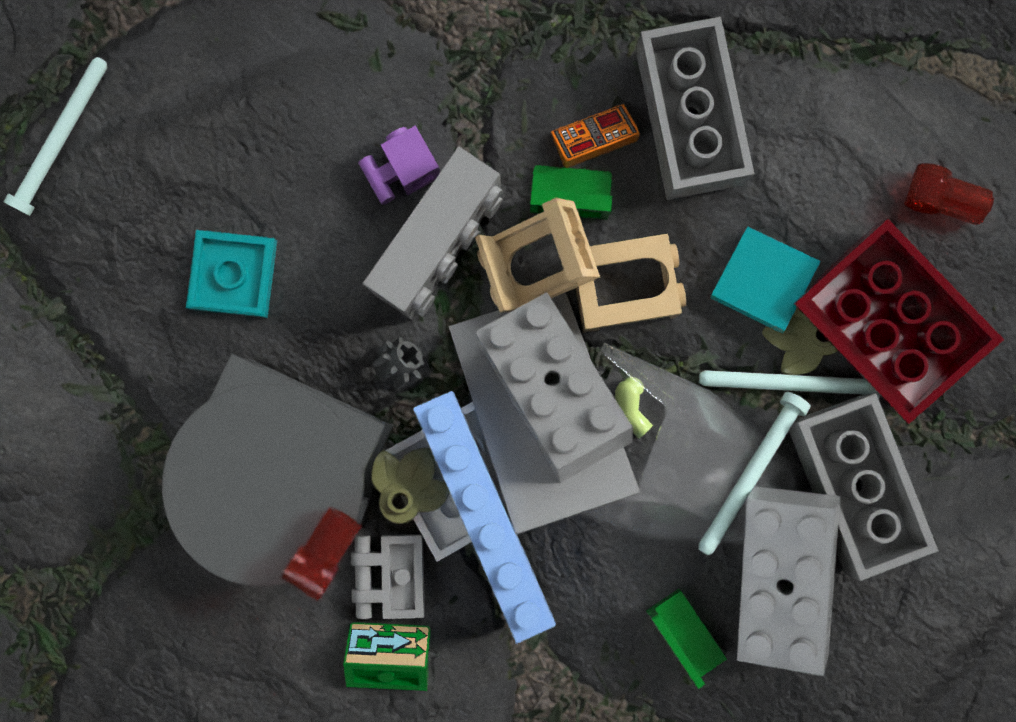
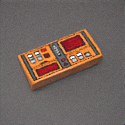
[551,104,640,168]

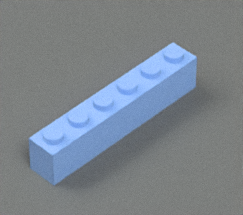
[413,391,556,643]

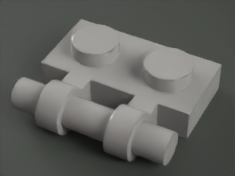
[351,534,425,619]

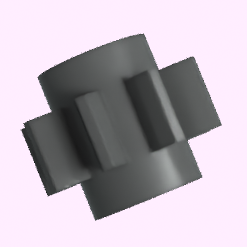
[372,337,425,390]

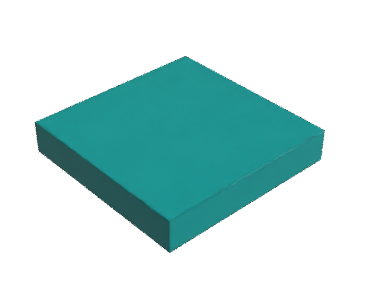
[710,226,821,334]
[186,230,277,318]

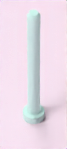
[3,57,107,216]
[699,370,880,399]
[699,392,811,555]

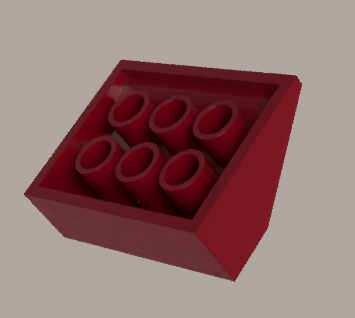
[794,219,1004,424]

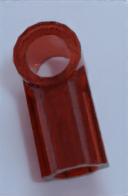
[904,163,995,225]
[281,506,362,601]

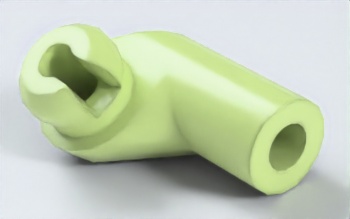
[615,377,653,439]

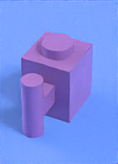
[358,125,440,205]

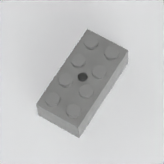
[636,17,754,200]
[363,146,503,321]
[475,292,633,483]
[789,394,938,581]
[737,486,840,676]

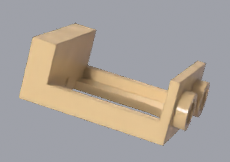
[475,198,600,313]
[575,234,686,333]

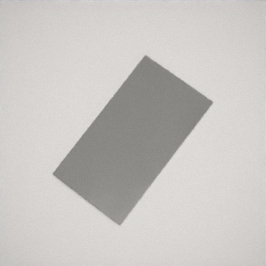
[449,292,640,534]

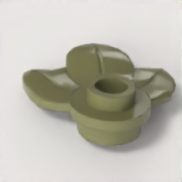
[762,308,838,375]
[371,447,450,524]

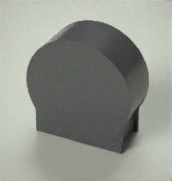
[162,354,394,586]

